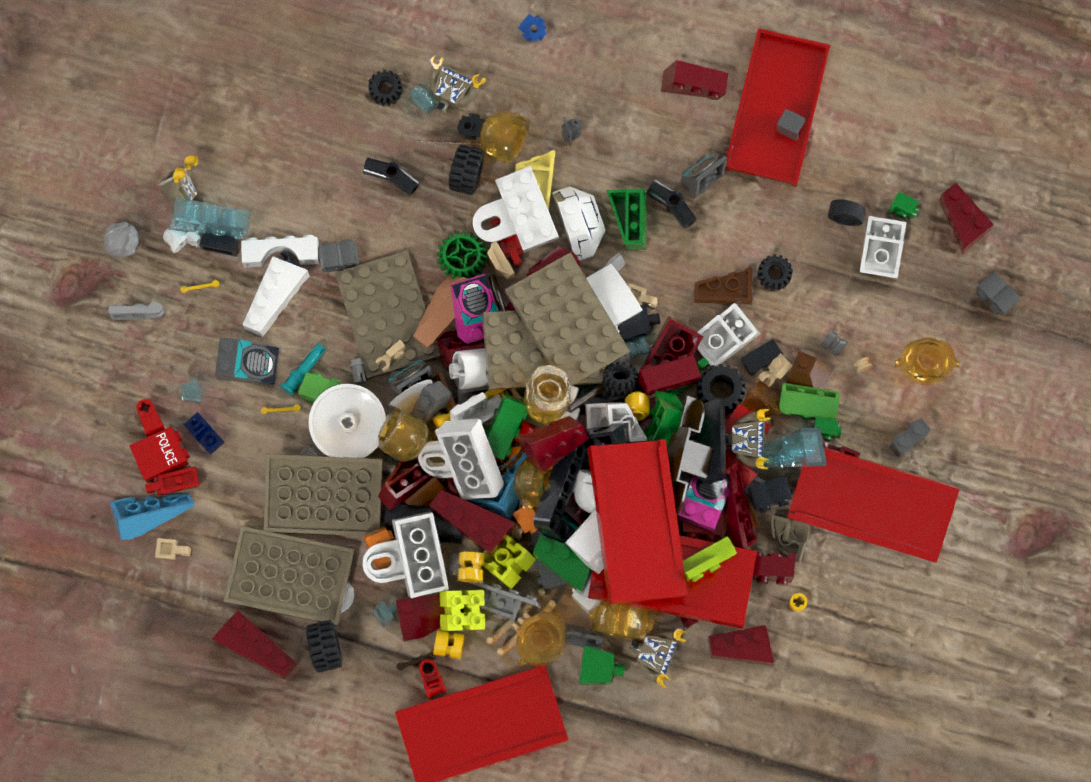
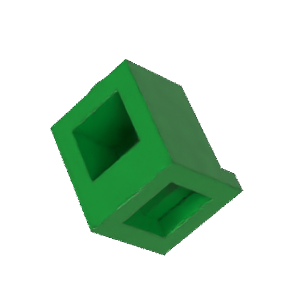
[888,191,919,220]
[813,417,842,442]

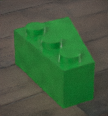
[606,189,647,250]
[642,390,684,451]
[486,392,528,460]
[533,535,591,595]

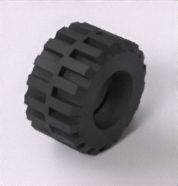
[449,144,484,195]
[697,364,746,415]
[306,620,342,673]

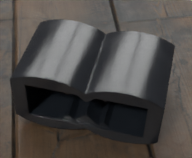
[748,476,792,514]

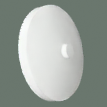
[309,384,386,458]

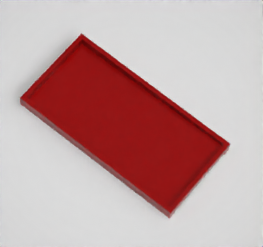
[725,28,831,187]
[587,439,688,605]
[787,442,960,563]
[587,536,757,629]
[395,665,569,782]

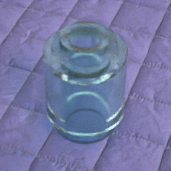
[409,86,437,113]

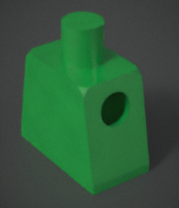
[579,646,625,685]

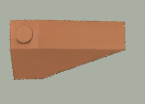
[413,274,467,349]

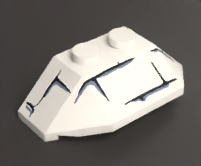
[552,187,606,260]

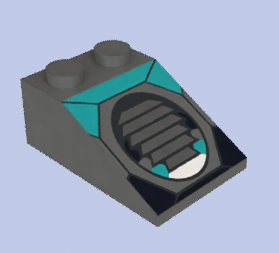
[681,153,727,198]
[215,337,279,385]
[388,360,433,396]

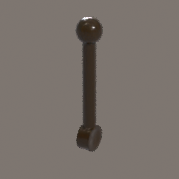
[396,652,436,671]

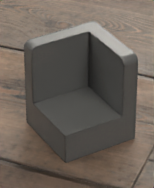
[777,109,805,141]

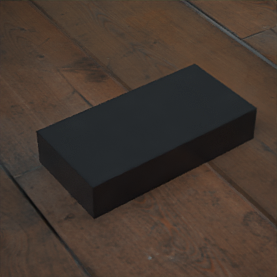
[741,339,783,376]

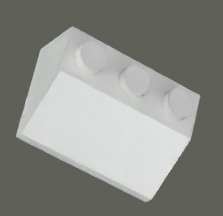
[566,509,604,574]

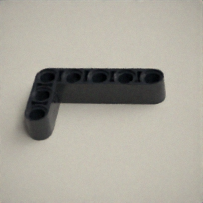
[533,443,586,545]

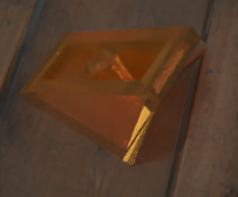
[741,381,781,418]

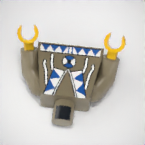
[429,55,486,114]
[159,155,198,213]
[725,409,770,470]
[629,629,687,688]

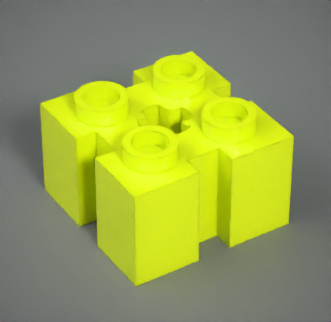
[483,536,536,589]
[440,590,485,631]

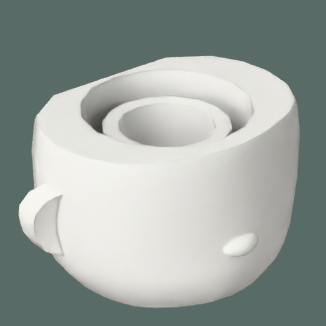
[572,469,596,513]

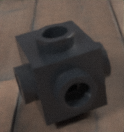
[458,113,489,141]

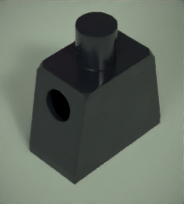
[199,210,239,257]
[618,305,660,344]

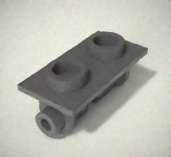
[561,117,581,146]
[562,624,604,650]

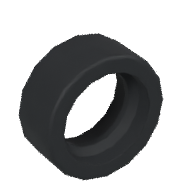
[828,199,866,226]

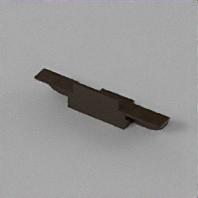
[667,395,713,514]

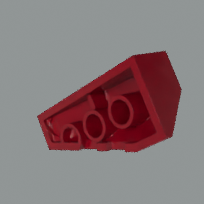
[640,315,703,370]
[436,331,485,372]
[725,466,757,549]
[396,589,474,641]

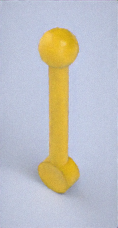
[180,280,220,293]
[261,404,301,414]

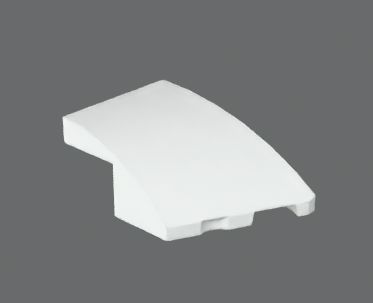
[585,403,647,442]

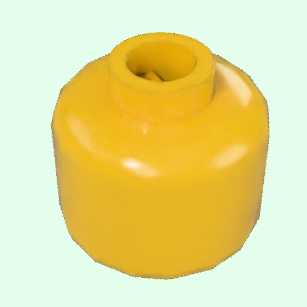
[625,391,650,421]

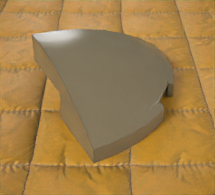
[771,515,812,562]

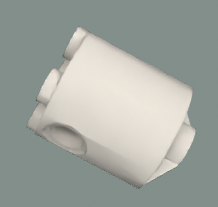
[449,348,488,390]

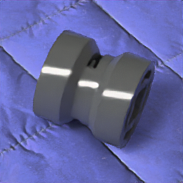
[821,330,848,357]

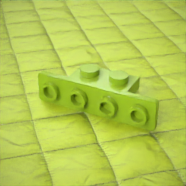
[683,537,737,582]

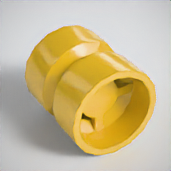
[458,552,484,583]
[433,630,465,660]

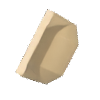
[487,241,515,281]

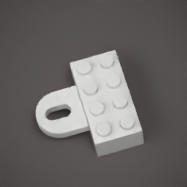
[473,166,559,253]
[418,418,504,499]
[362,511,449,598]

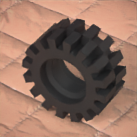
[368,70,402,106]
[758,254,793,291]
[602,361,638,396]

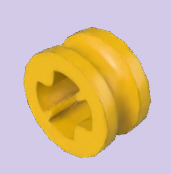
[789,593,808,612]

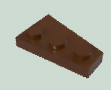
[694,267,752,305]

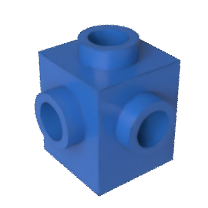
[518,13,547,42]

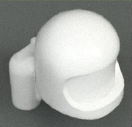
[163,225,202,253]

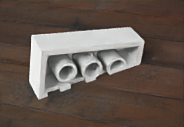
[243,257,310,337]

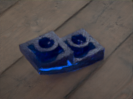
[183,412,225,455]

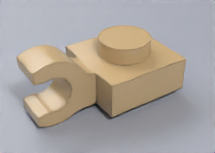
[628,284,658,309]
[376,340,406,372]
[758,353,793,387]
[155,538,191,560]

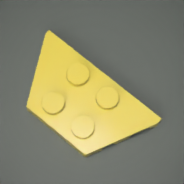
[515,150,555,211]

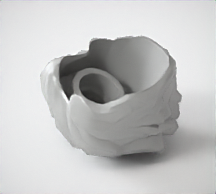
[103,222,139,258]

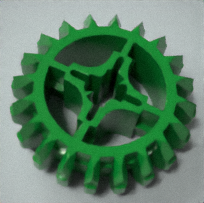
[436,230,488,279]

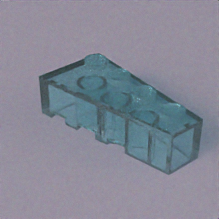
[168,198,251,239]
[763,428,827,467]

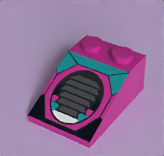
[450,274,498,344]
[677,475,730,533]

